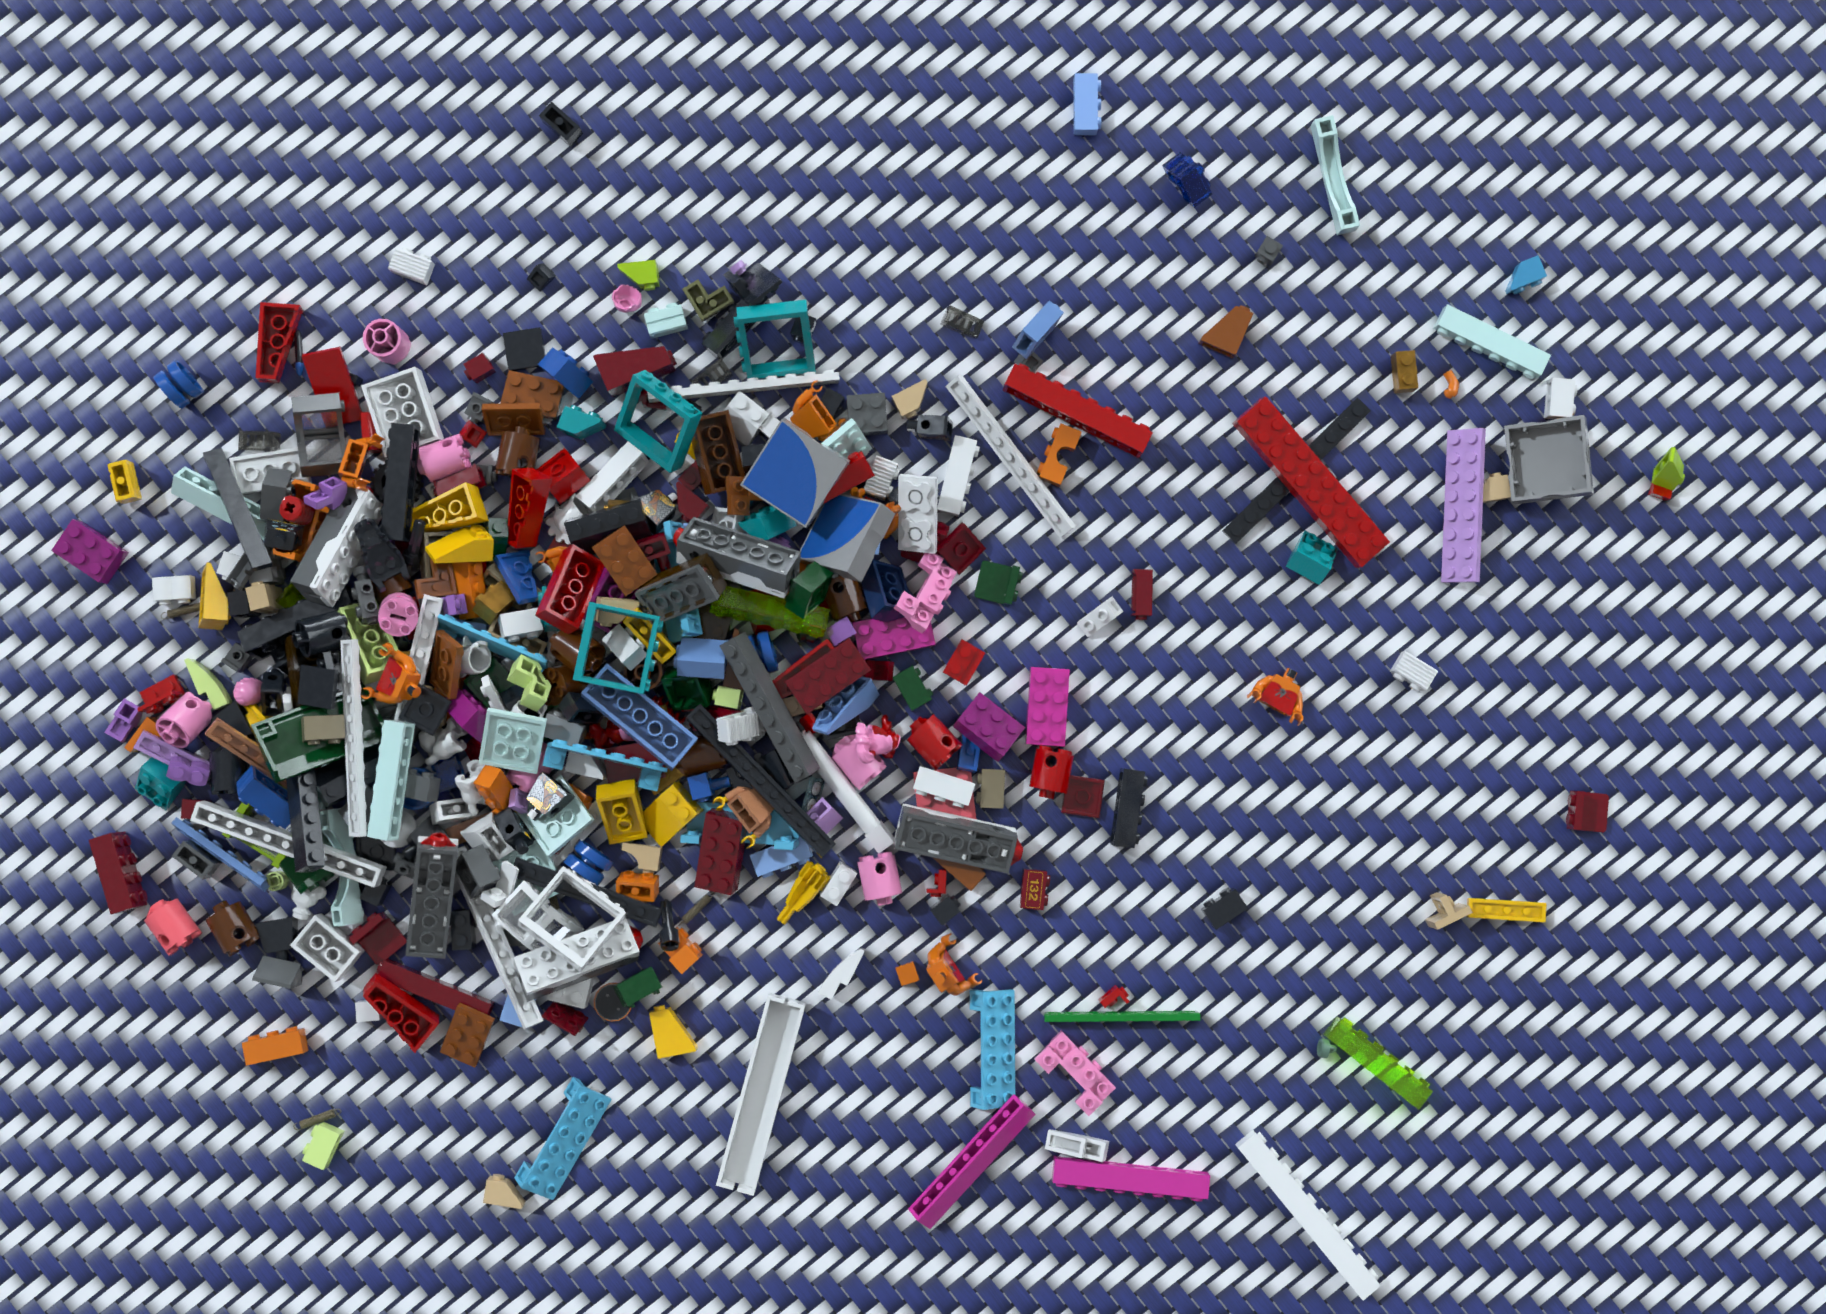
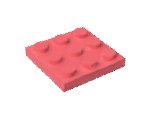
[913,767,976,819]

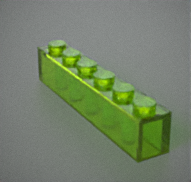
[710,586,830,638]
[1323,1017,1433,1110]

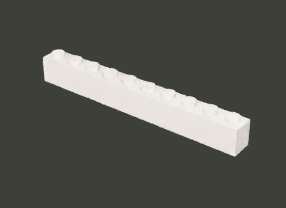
[190,800,387,888]
[1235,1130,1381,1301]

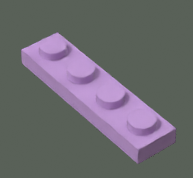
[133,729,210,780]

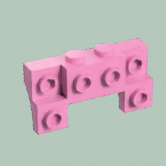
[894,553,957,634]
[1034,1030,1116,1116]

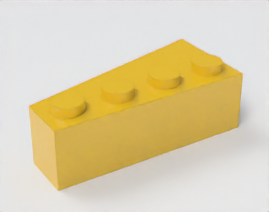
[411,482,489,532]

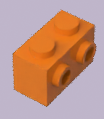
[616,870,659,902]

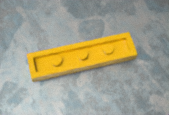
[1466,898,1546,922]

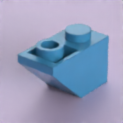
[1505,255,1547,295]

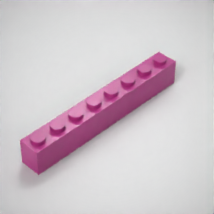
[908,1094,1036,1229]
[1052,1156,1210,1202]

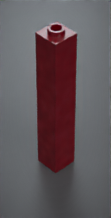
[376,959,495,1016]

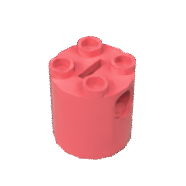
[144,899,202,956]

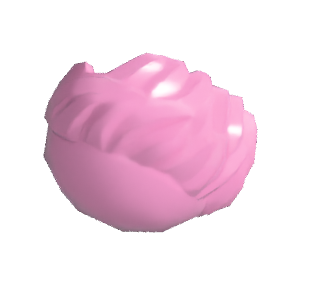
[612,285,642,313]
[233,678,262,706]

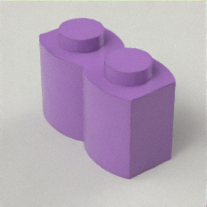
[166,756,210,786]

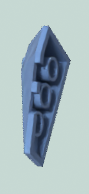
[812,676,880,735]

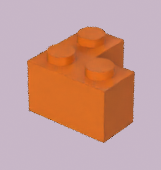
[658,927,703,974]

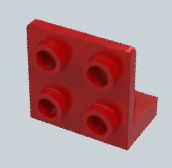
[137,674,185,714]

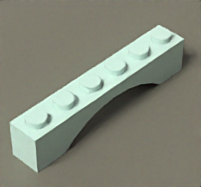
[1310,115,1360,235]
[319,808,364,927]

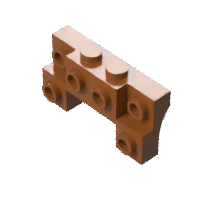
[726,476,764,516]

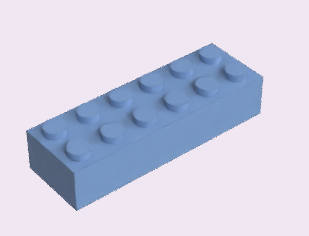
[581,663,698,771]

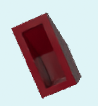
[676,481,710,523]

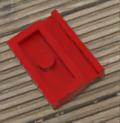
[943,639,985,686]

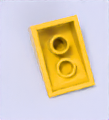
[425,524,494,563]
[198,562,231,630]
[596,779,648,844]
[643,781,704,847]

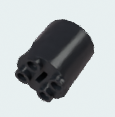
[292,611,351,658]
[209,745,250,795]

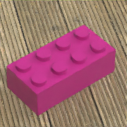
[852,617,936,660]
[1025,667,1070,747]

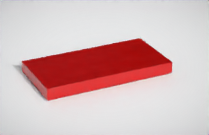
[302,346,362,427]

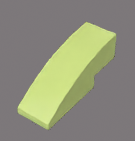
[184,658,233,710]

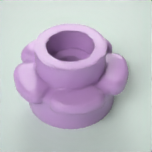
[729,259,747,275]

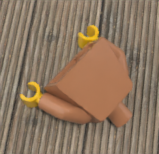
[712,786,774,849]

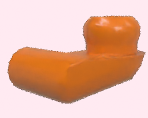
[1443,370,1460,399]

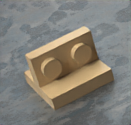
[1425,892,1473,930]

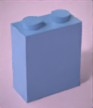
[1012,300,1064,359]
[674,637,728,679]

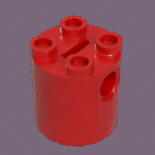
[907,714,963,771]
[1029,745,1074,799]

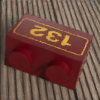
[1019,868,1050,910]

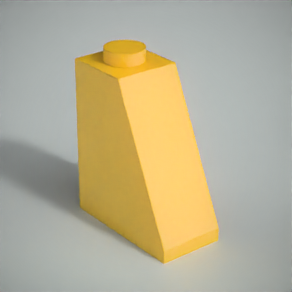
[649,1005,698,1059]

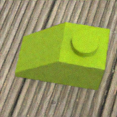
[617,260,660,291]
[1652,447,1685,491]

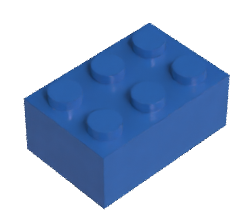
[236,765,290,829]

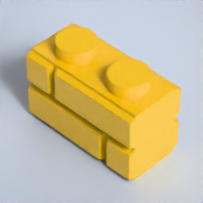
[107,460,142,504]

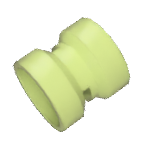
[266,871,289,891]

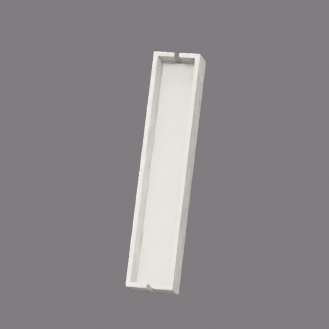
[716,993,806,1196]

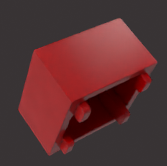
[536,448,591,504]

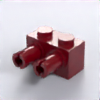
[636,532,672,572]

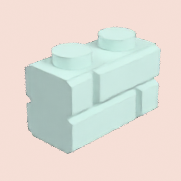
[644,303,688,339]

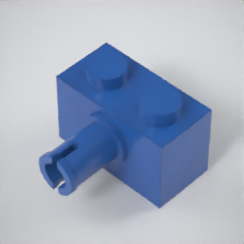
[687,773,732,803]

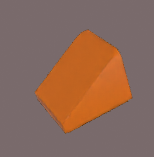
[895,961,920,986]

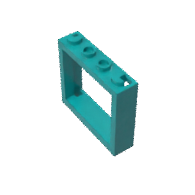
[734,299,816,379]
[614,370,702,473]
[573,602,663,694]

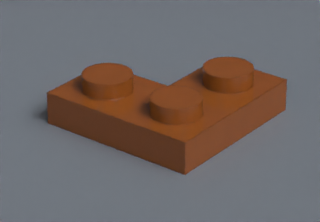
[414,559,457,600]

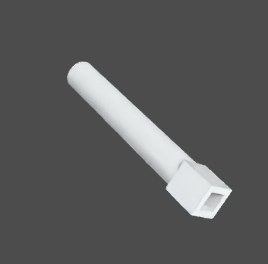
[801,730,895,854]

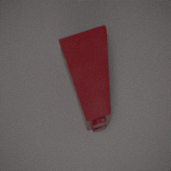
[593,346,677,398]

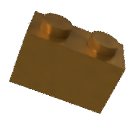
[1391,350,1418,394]
[472,580,516,625]

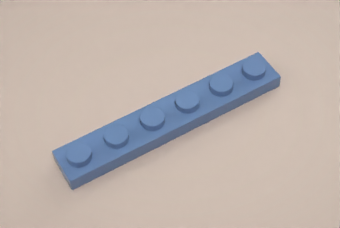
[172,817,270,892]

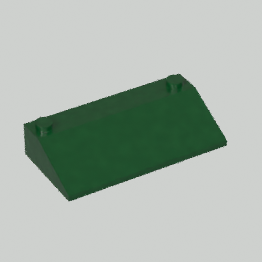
[251,684,384,783]

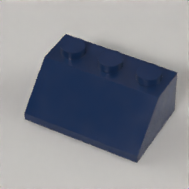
[861,559,909,622]

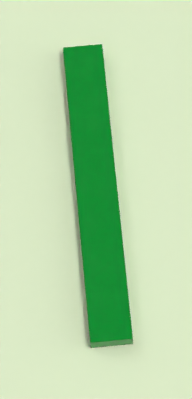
[1044,1011,1200,1022]

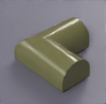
[682,279,735,322]

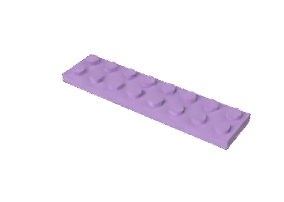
[1441,428,1486,583]

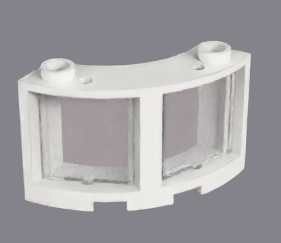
[492,881,585,951]

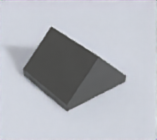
[252,956,302,989]

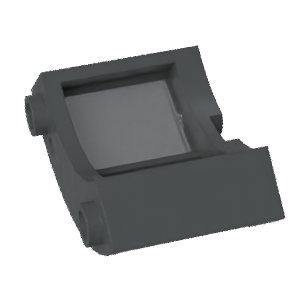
[291,393,346,478]

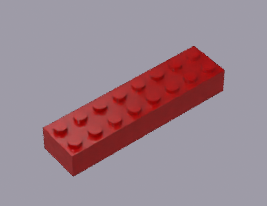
[1003,363,1153,458]

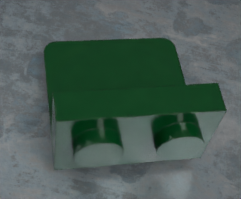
[974,561,1023,606]
[279,856,335,894]

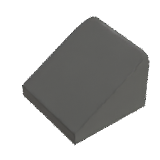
[1014,352,1043,373]

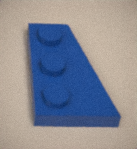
[494,550,538,605]

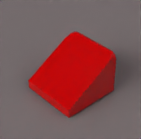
[459,420,487,448]
[1648,483,1672,501]
[799,712,816,734]

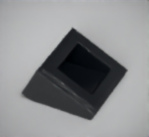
[527,263,556,292]

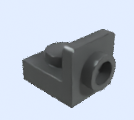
[1254,236,1283,266]
[472,464,498,486]

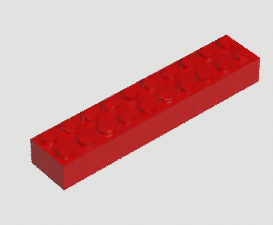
[1232,396,1390,568]

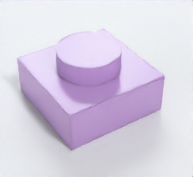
[509,788,529,814]

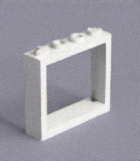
[518,866,626,972]

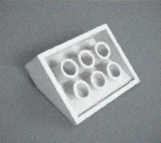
[361,367,444,458]

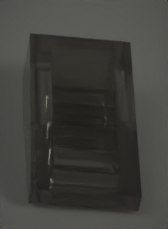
[940,305,984,339]
[691,358,733,386]
[238,431,281,452]

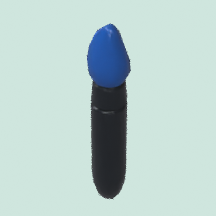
[294,330,304,376]

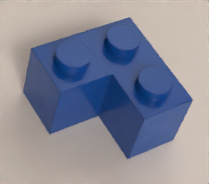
[538,347,593,399]

